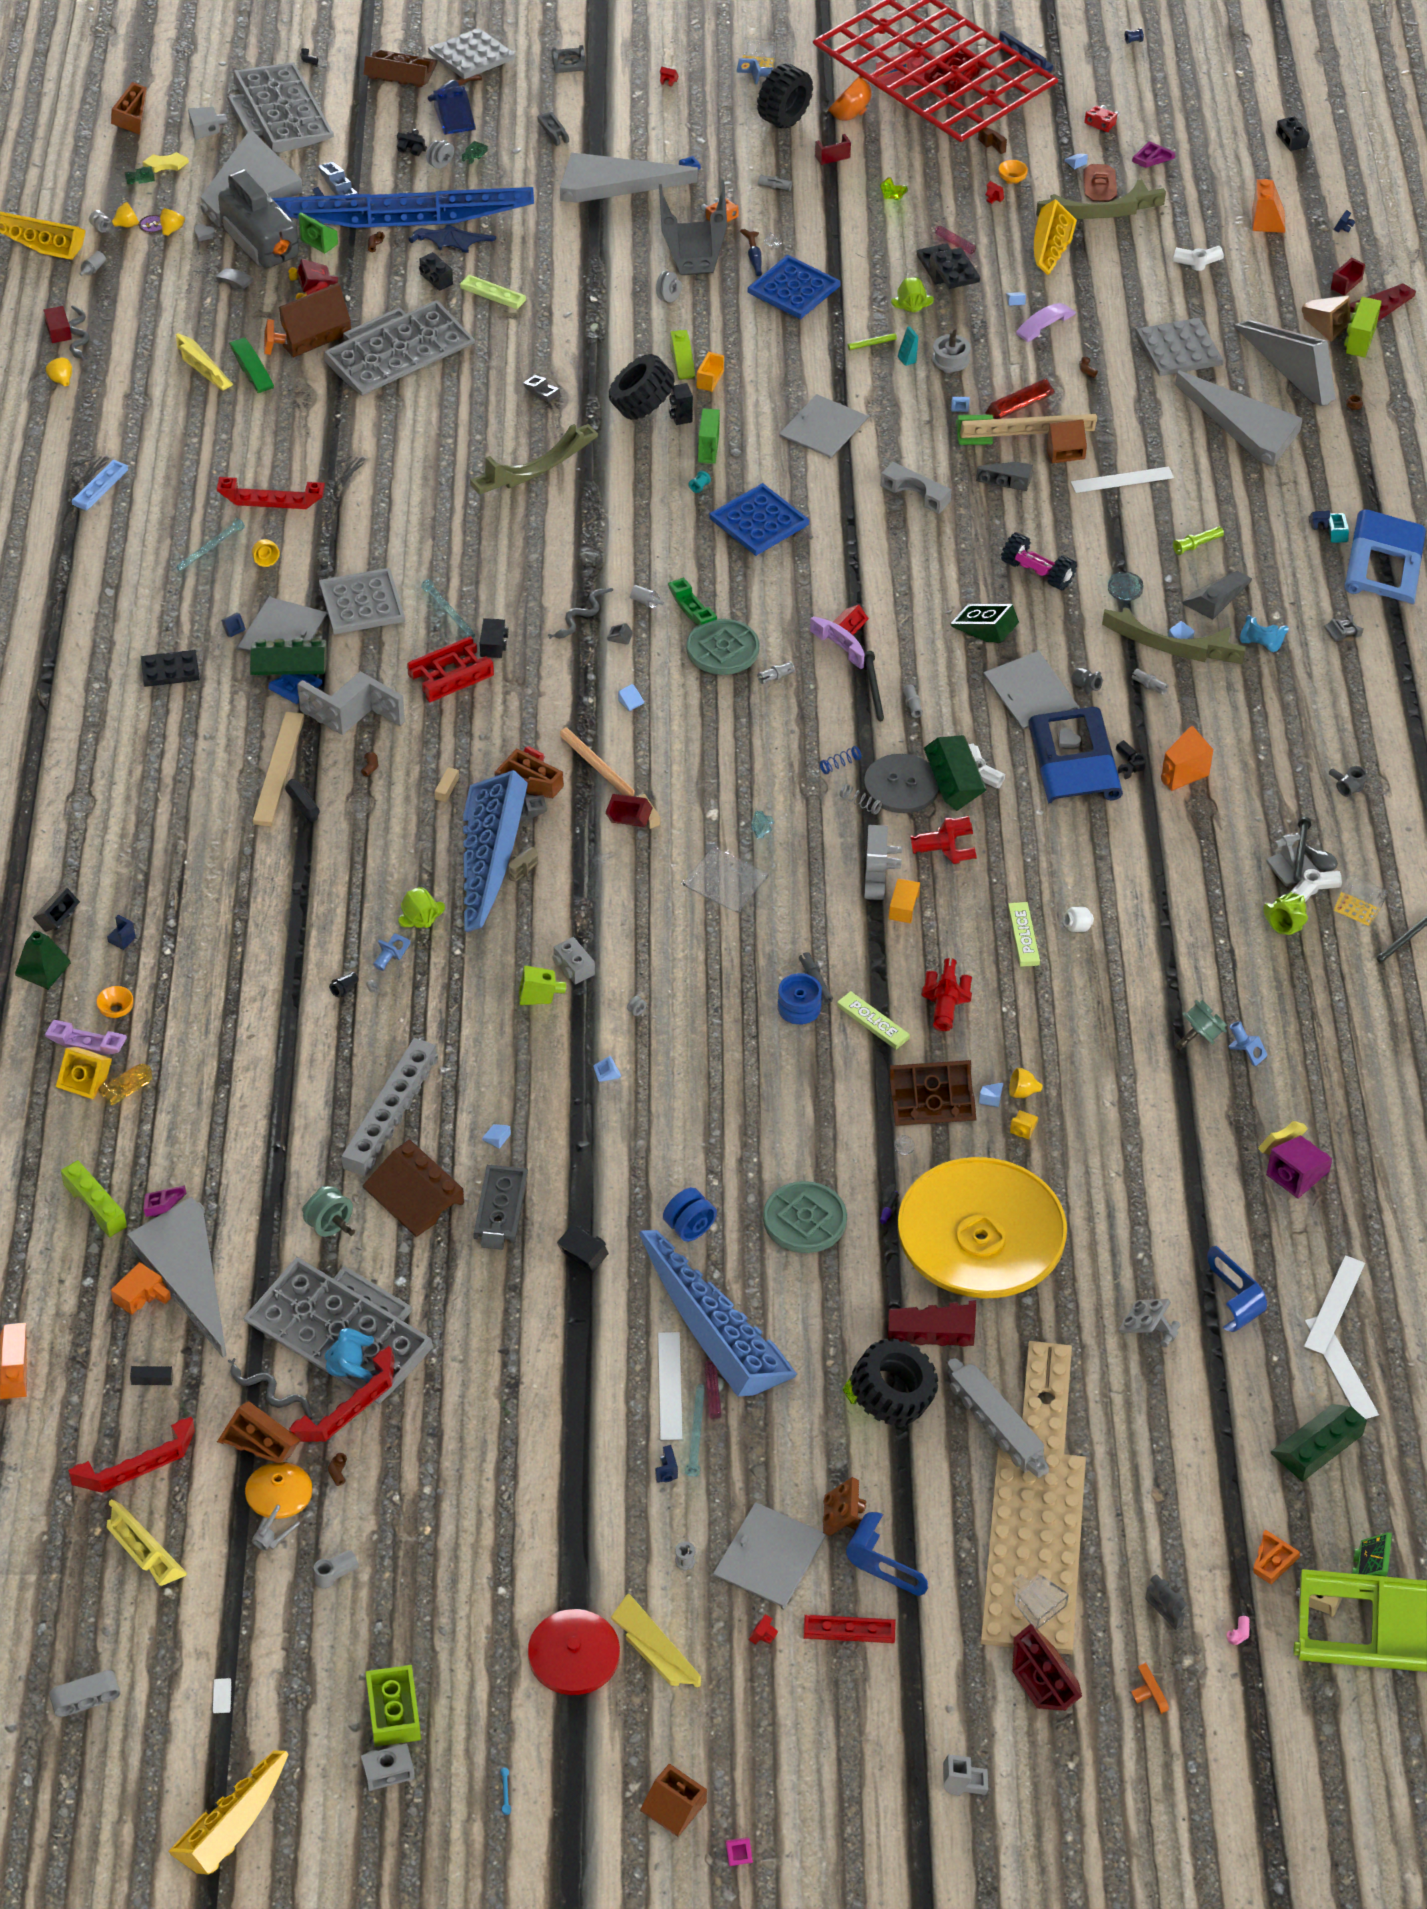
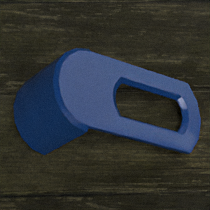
[1207,1246,1267,1332]
[846,1512,929,1596]

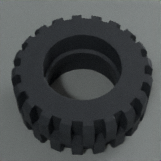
[757,63,813,129]
[608,354,675,420]
[851,1339,938,1425]

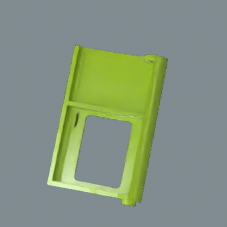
[1293,1569,1427,1672]

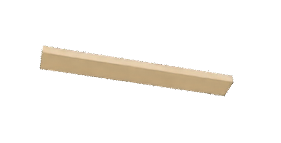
[960,414,1097,438]
[253,712,304,827]

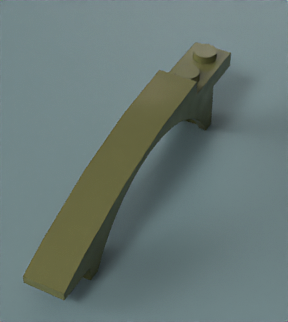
[1036,179,1166,219]
[470,424,598,495]
[1102,608,1246,664]

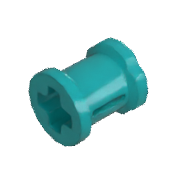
[688,470,711,493]

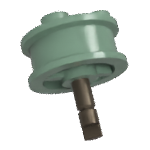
[1175,1000,1227,1050]
[302,1186,355,1237]

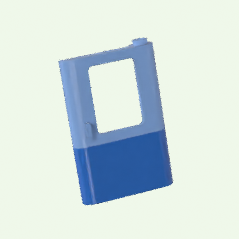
[1345,509,1426,604]

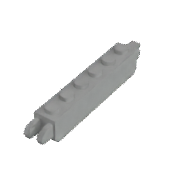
[948,1358,1049,1478]

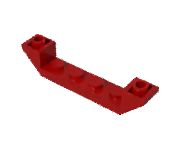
[217,477,325,509]
[289,1346,395,1442]
[68,1417,195,1493]

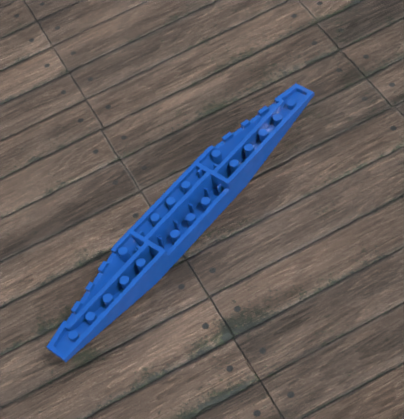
[272,187,534,228]

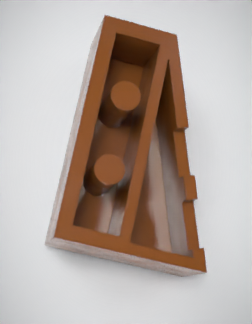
[111,82,147,135]
[494,748,564,799]
[217,1401,301,1464]

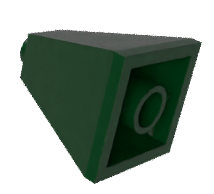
[15,930,71,990]

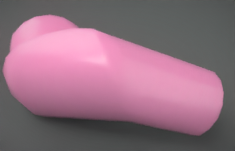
[1226,1616,1249,1645]

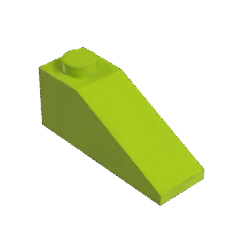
[670,330,695,380]

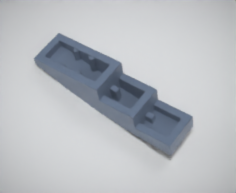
[318,162,358,195]

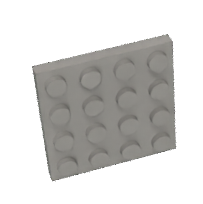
[428,28,515,79]
[1136,318,1223,376]
[319,568,405,634]

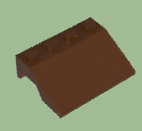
[363,49,438,87]
[279,283,351,358]
[888,1060,977,1126]
[363,1139,464,1237]

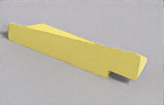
[176,333,233,391]
[107,1499,187,1586]
[611,1594,701,1687]

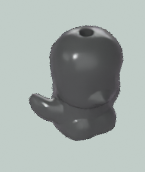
[1072,668,1103,695]

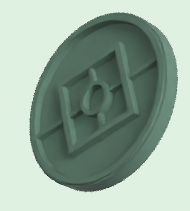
[686,619,760,675]
[763,1181,847,1253]

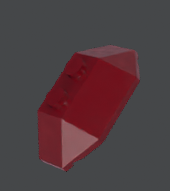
[1012,1623,1082,1711]

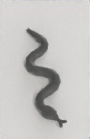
[69,305,89,361]
[548,588,613,639]
[228,1358,312,1420]

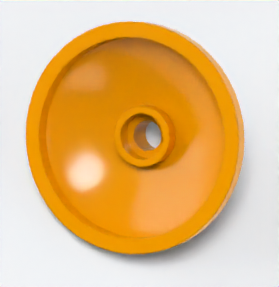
[245,1462,313,1519]

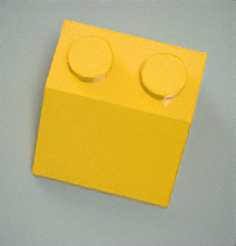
[56,1047,112,1099]

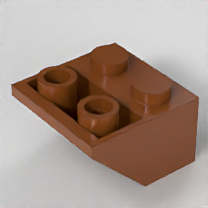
[1046,419,1087,463]
[640,1764,707,1837]

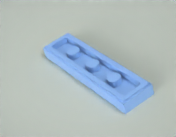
[72,460,128,511]

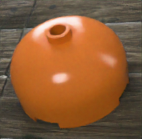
[828,75,872,121]

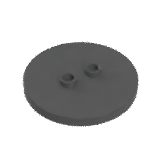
[864,754,939,813]

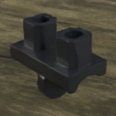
[397,129,427,156]

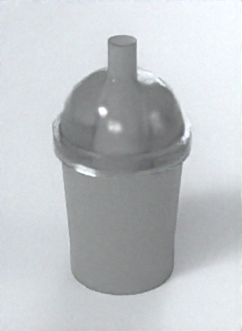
[80,251,106,276]
[630,585,664,608]

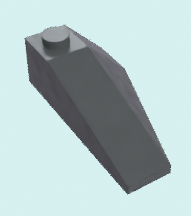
[1183,571,1252,620]

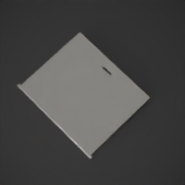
[779,394,870,459]
[236,596,328,652]
[983,650,1080,730]
[713,1502,826,1610]

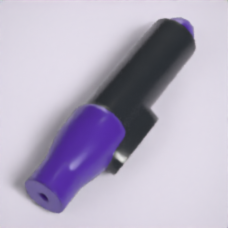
[880,1191,899,1224]

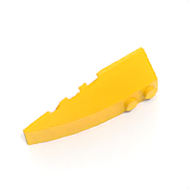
[1034,199,1077,275]
[0,212,86,260]
[168,1750,288,1875]

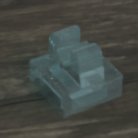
[751,811,775,838]

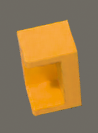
[696,351,724,392]
[889,878,920,923]

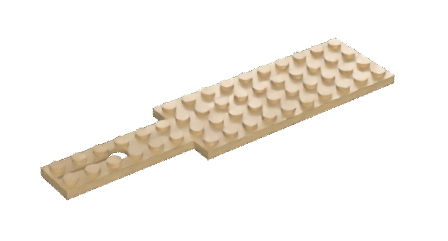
[981,1341,1086,1655]

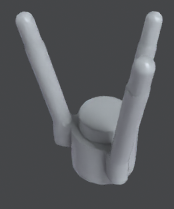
[252,1505,300,1551]

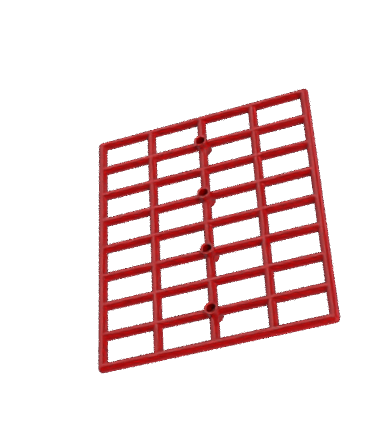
[813,0,1058,142]

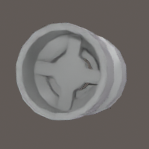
[89,210,112,233]

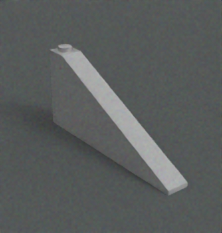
[560,152,698,203]
[1235,320,1336,406]
[1175,370,1302,466]
[127,1197,226,1357]

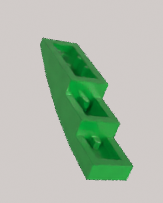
[229,337,274,393]

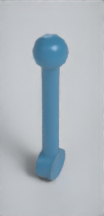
[500,1767,511,1815]

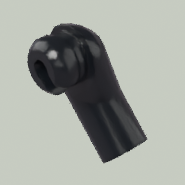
[300,48,319,65]

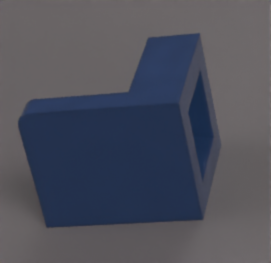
[107,915,136,950]

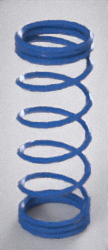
[820,746,862,774]

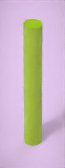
[847,333,897,350]

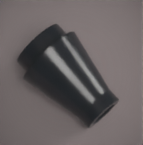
[329,972,359,997]

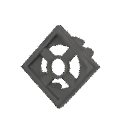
[551,45,586,73]

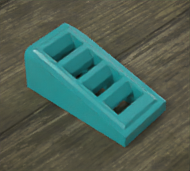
[898,326,919,366]
[1328,513,1349,543]

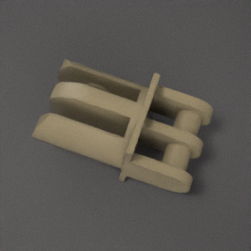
[509,846,538,881]

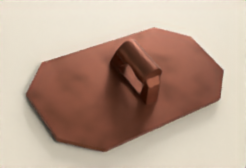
[1083,164,1117,202]

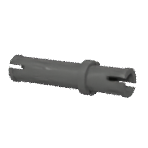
[799,952,833,1005]

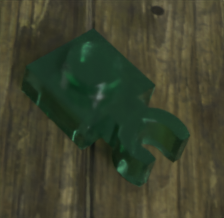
[462,141,488,164]
[125,166,155,184]

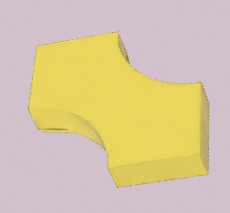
[143,152,189,173]
[1258,1121,1308,1155]

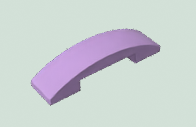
[1016,303,1076,342]
[810,616,864,669]
[45,1020,127,1055]

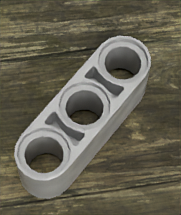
[49,1670,121,1717]

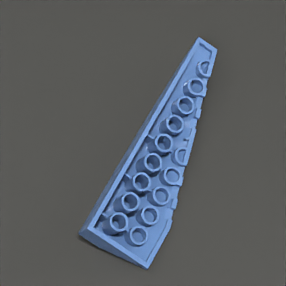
[463,770,528,932]
[639,1230,797,1397]

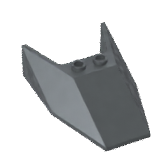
[659,180,727,275]

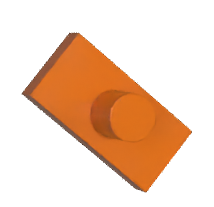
[264,319,286,355]
[1131,1662,1169,1714]

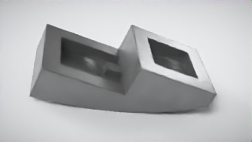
[215,268,254,289]
[523,375,561,402]
[520,795,547,821]

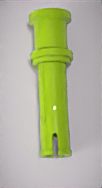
[1173,526,1224,555]

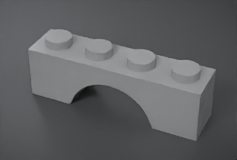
[880,462,952,514]

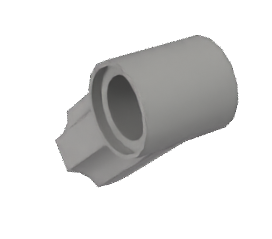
[314,1550,359,1589]

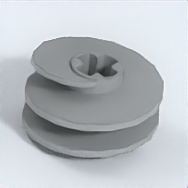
[426,140,454,169]
[656,271,682,303]

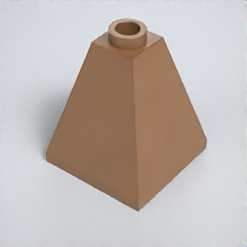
[1302,296,1351,341]

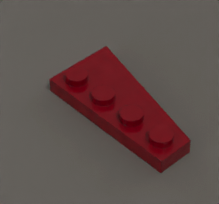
[1350,283,1416,321]

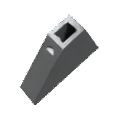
[976,461,1033,491]

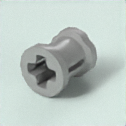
[675,1541,696,1571]

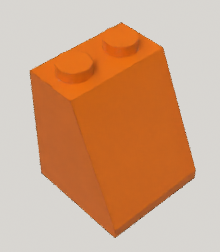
[1252,179,1286,233]
[1161,726,1214,791]

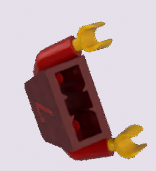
[288,259,338,300]

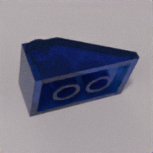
[433,86,476,135]

